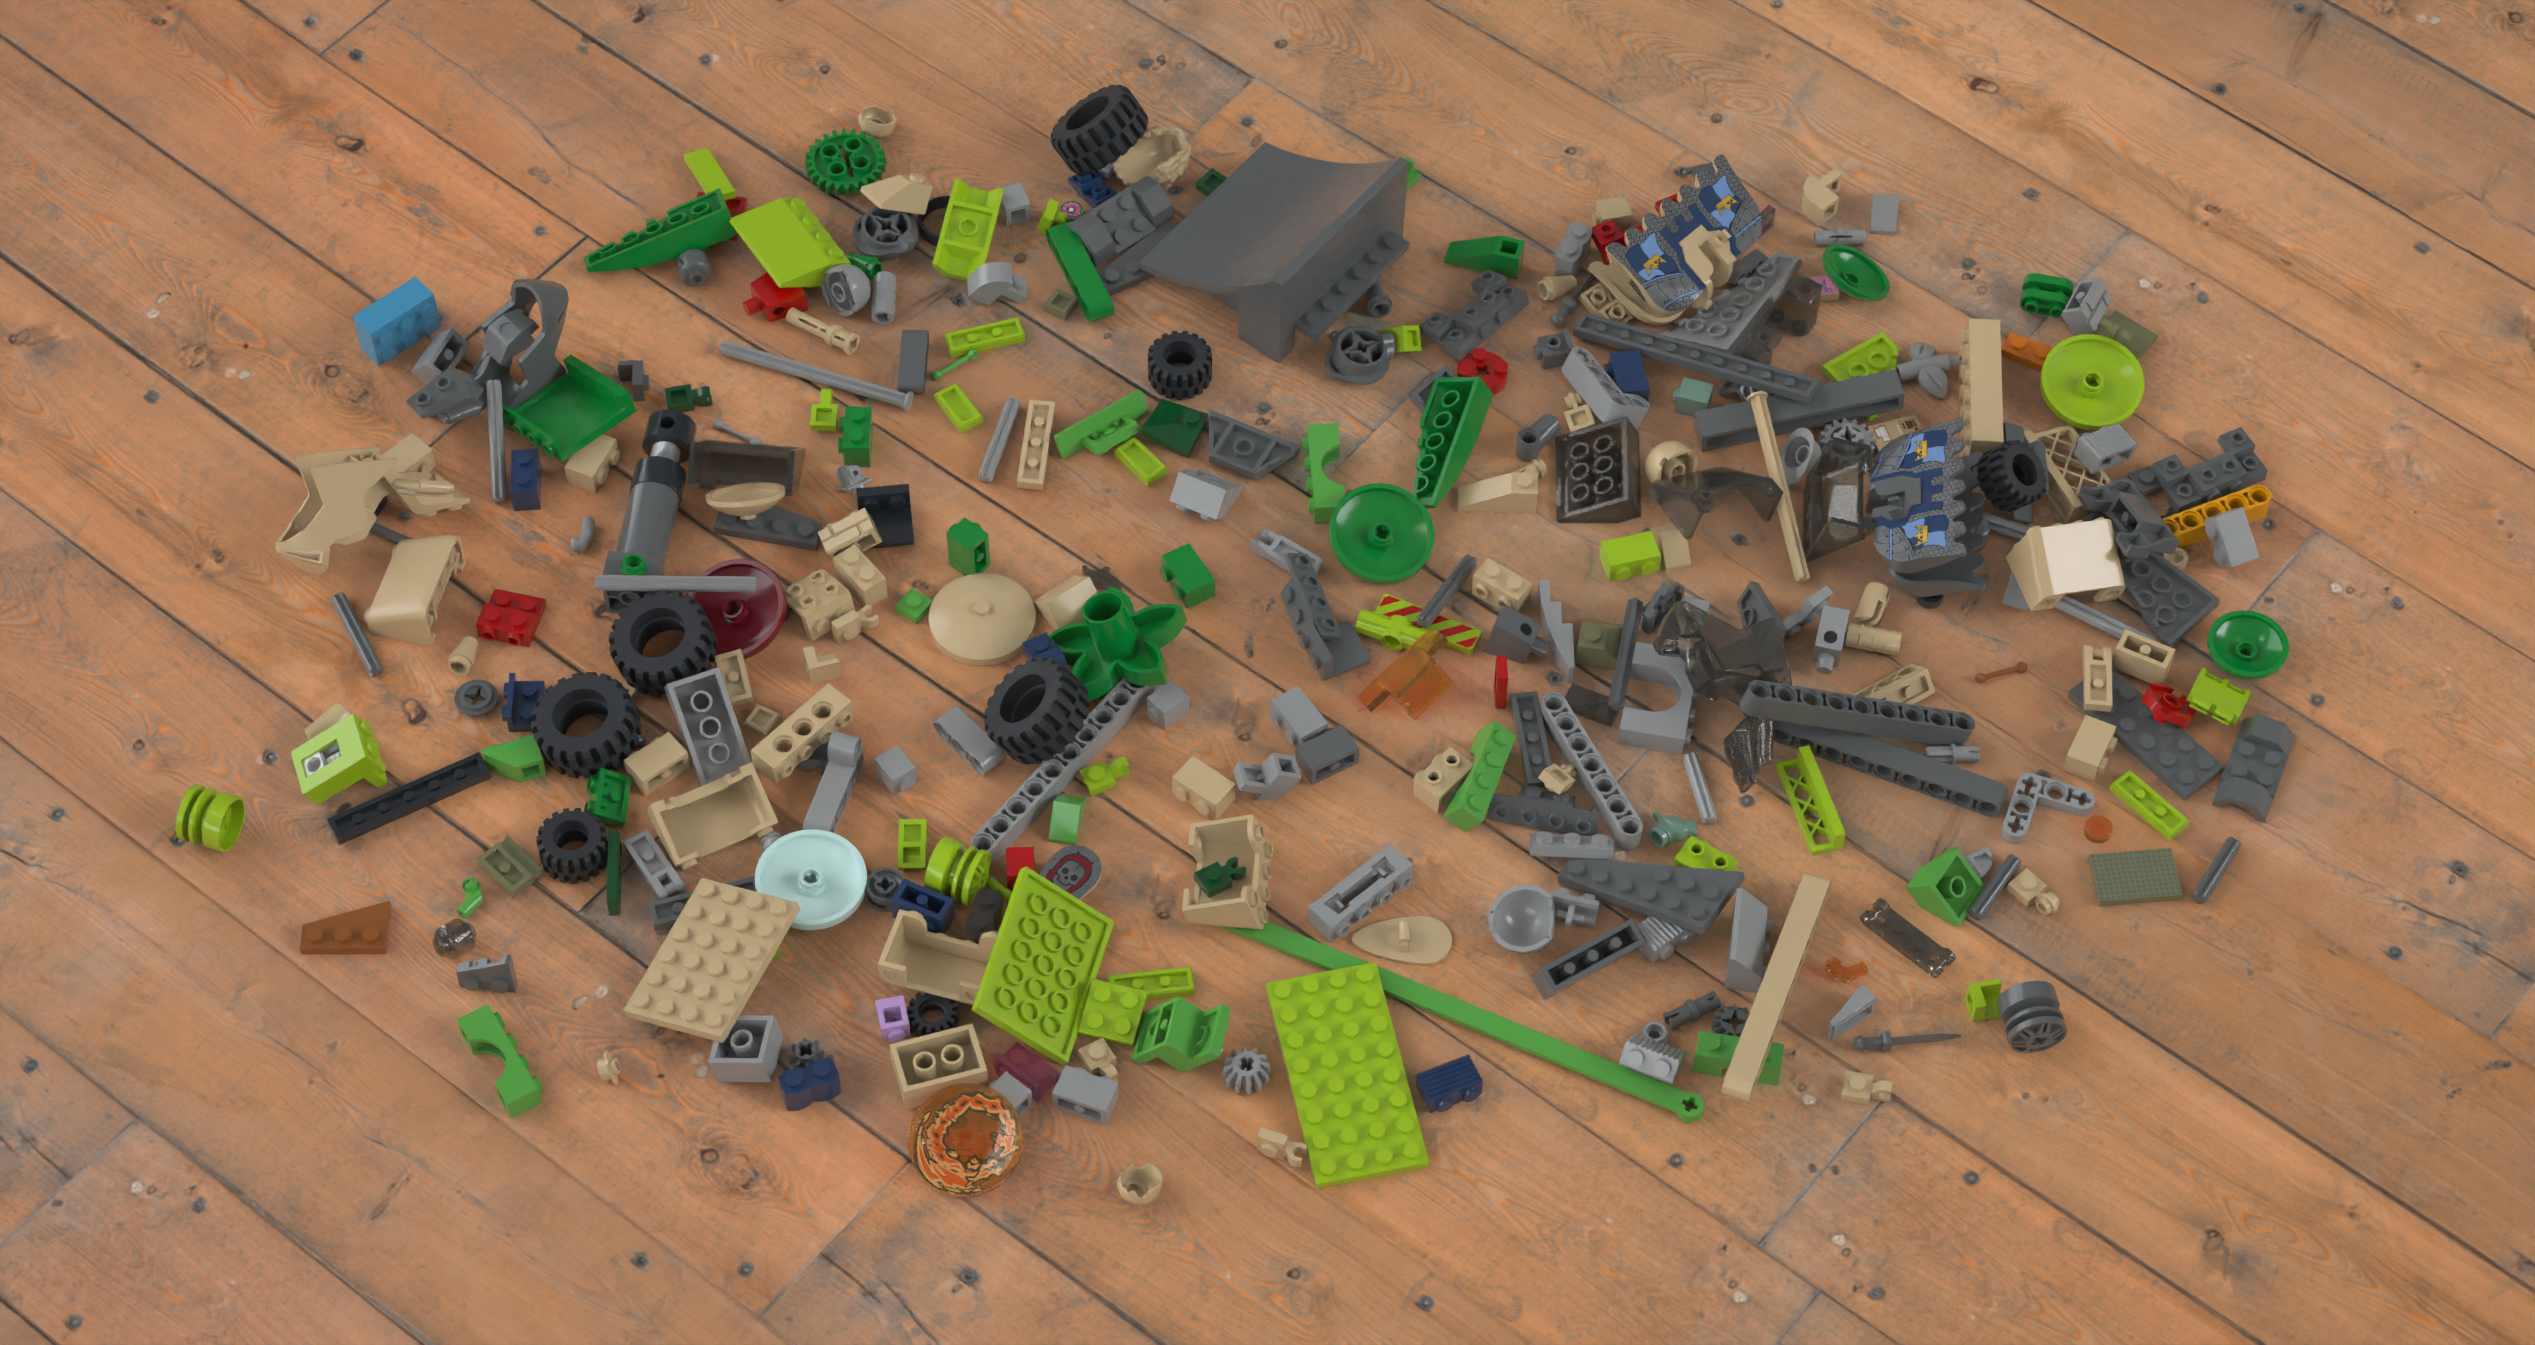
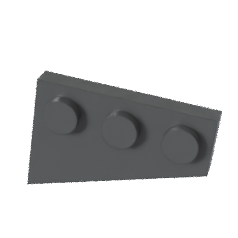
[1737,581,1787,672]

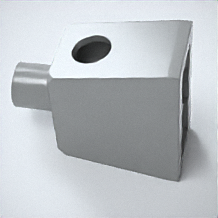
[1812,605,1850,675]

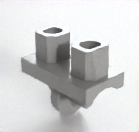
[1550,887,1600,929]

